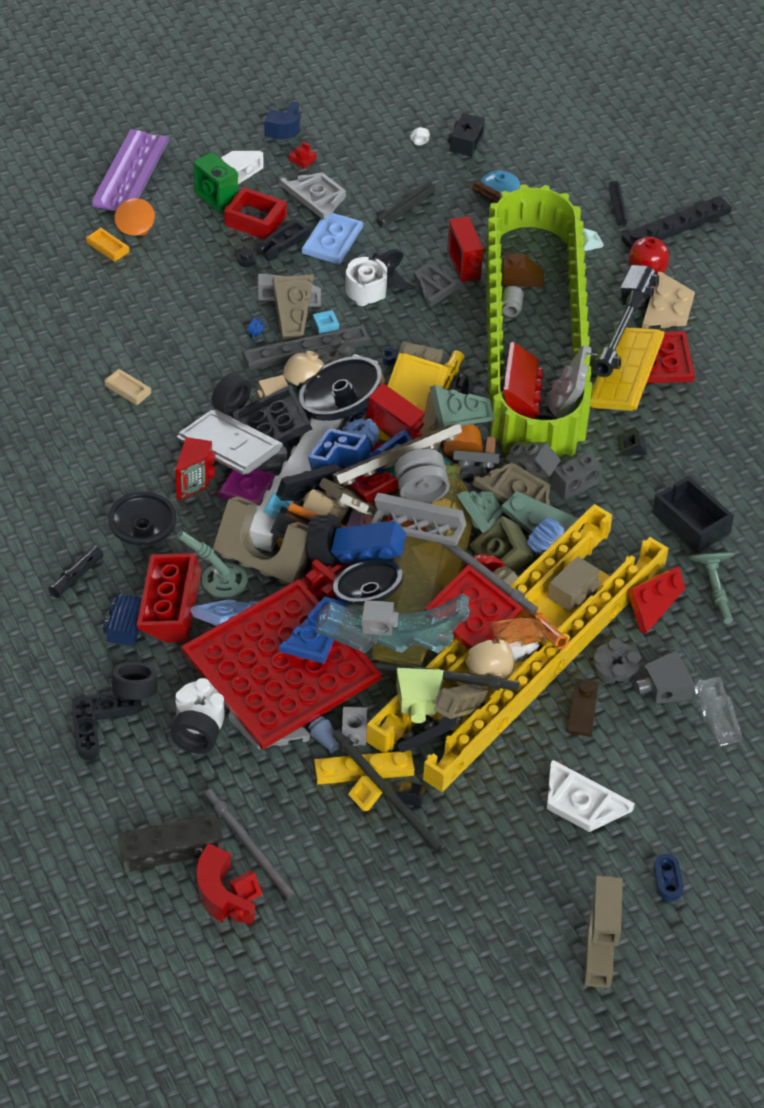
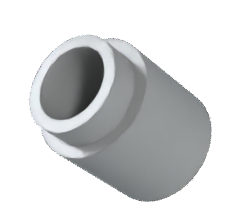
[502,286,524,317]

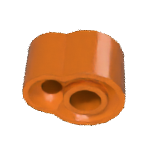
[442,425,483,462]

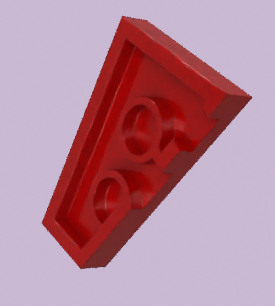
[627,567,686,633]

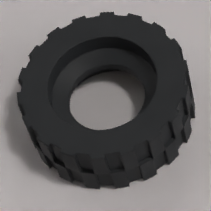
[306,515,342,566]

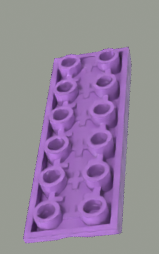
[92,129,169,211]

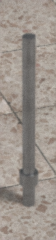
[426,525,538,615]
[204,789,296,901]

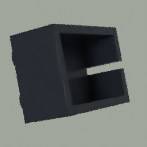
[652,476,734,553]

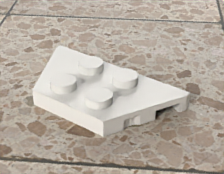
[547,760,635,832]

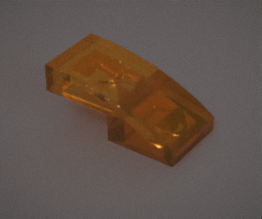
[491,618,544,646]

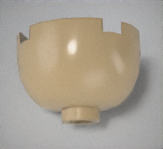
[283,351,324,386]
[465,640,514,679]

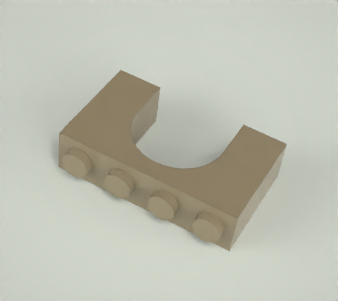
[213,496,309,585]
[584,875,623,988]

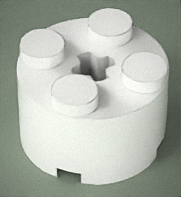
[345,257,387,306]
[176,678,225,735]

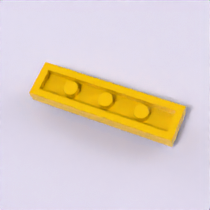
[314,750,414,785]

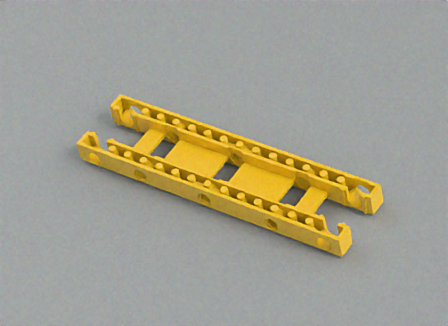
[366,504,669,792]

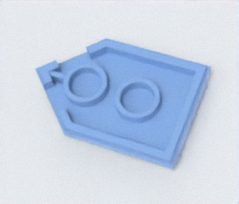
[191,600,258,626]

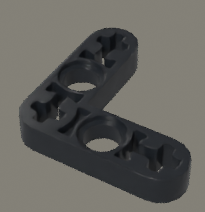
[72,693,142,760]

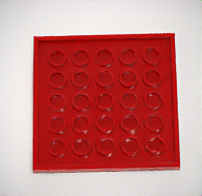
[181,579,381,750]

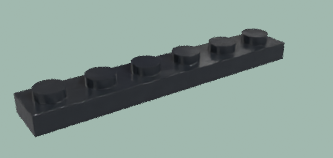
[621,196,732,249]

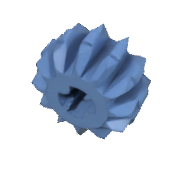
[342,417,379,448]
[527,517,564,555]

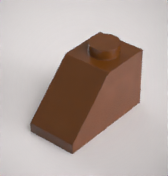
[502,253,544,288]

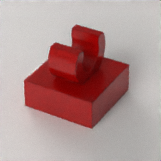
[289,142,316,169]
[229,870,262,901]

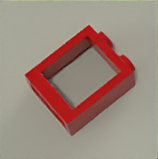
[223,187,287,240]
[447,216,484,283]
[365,383,425,440]

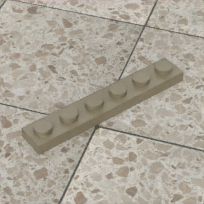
[332,423,463,486]

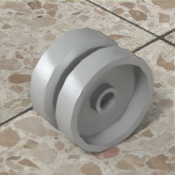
[394,449,450,503]

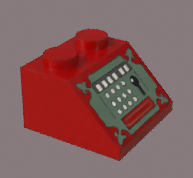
[175,437,216,500]

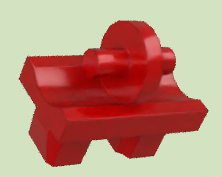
[305,559,345,601]

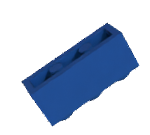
[331,521,407,564]

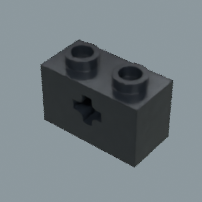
[448,113,485,157]

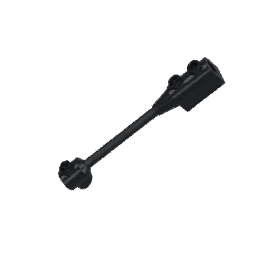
[589,265,659,377]

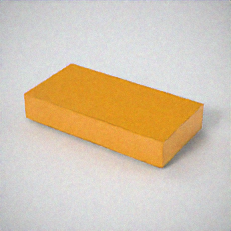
[86,228,129,262]

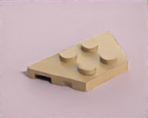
[642,271,695,329]

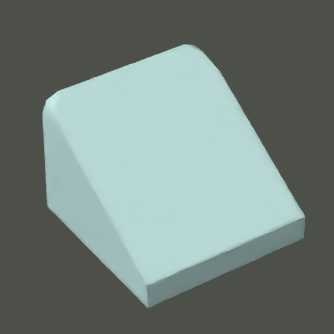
[582,228,604,251]

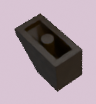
[568,678,599,737]

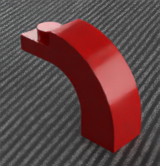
[197,843,255,925]

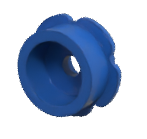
[247,317,265,338]

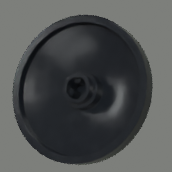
[299,356,384,421]

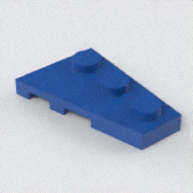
[279,597,347,664]

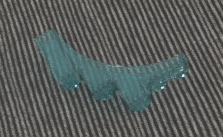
[316,594,470,653]

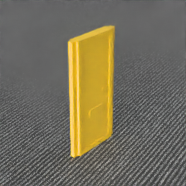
[590,327,665,411]
[378,353,449,443]

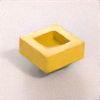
[348,776,383,811]

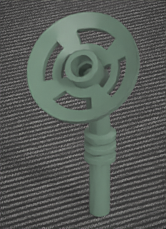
[177,530,248,599]
[688,553,734,624]

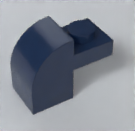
[264,101,301,140]

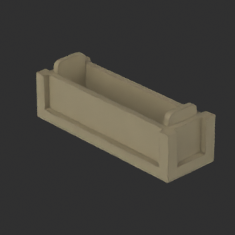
[434,684,488,719]

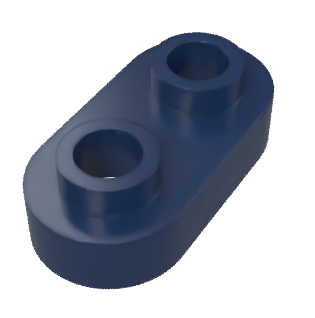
[653,854,684,902]

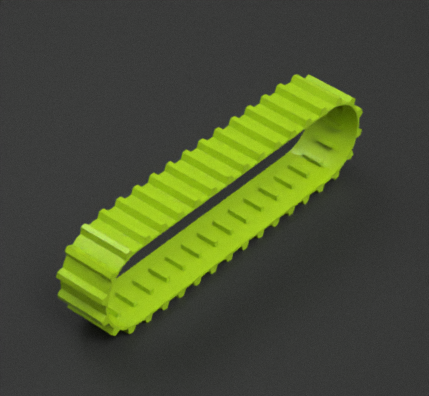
[485,184,592,457]

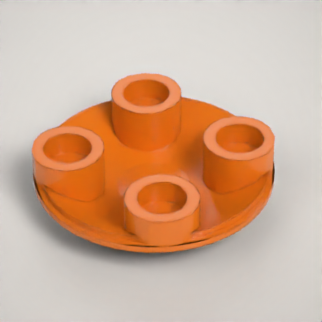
[115,198,155,236]

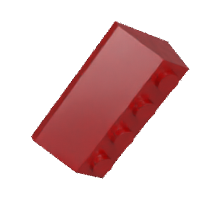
[504,342,544,419]
[137,553,201,643]

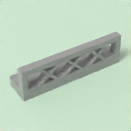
[371,493,467,546]

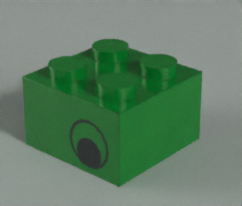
[193,152,239,213]

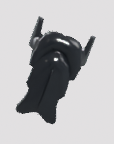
[372,249,415,290]

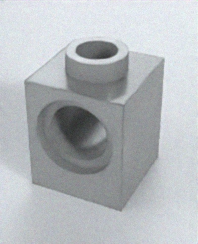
[362,600,399,636]
[342,707,367,746]

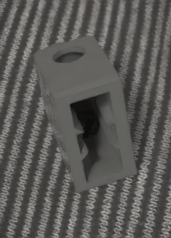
[634,651,695,704]

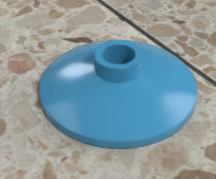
[481,170,520,193]

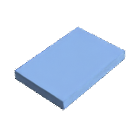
[302,213,363,265]

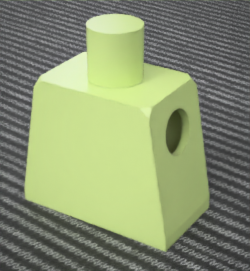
[396,668,443,723]

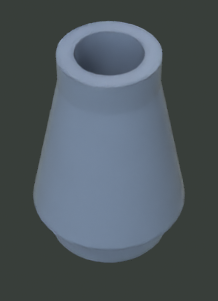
[308,717,340,753]

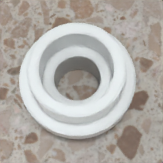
[410,127,430,145]

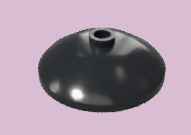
[108,492,177,545]
[333,559,403,606]

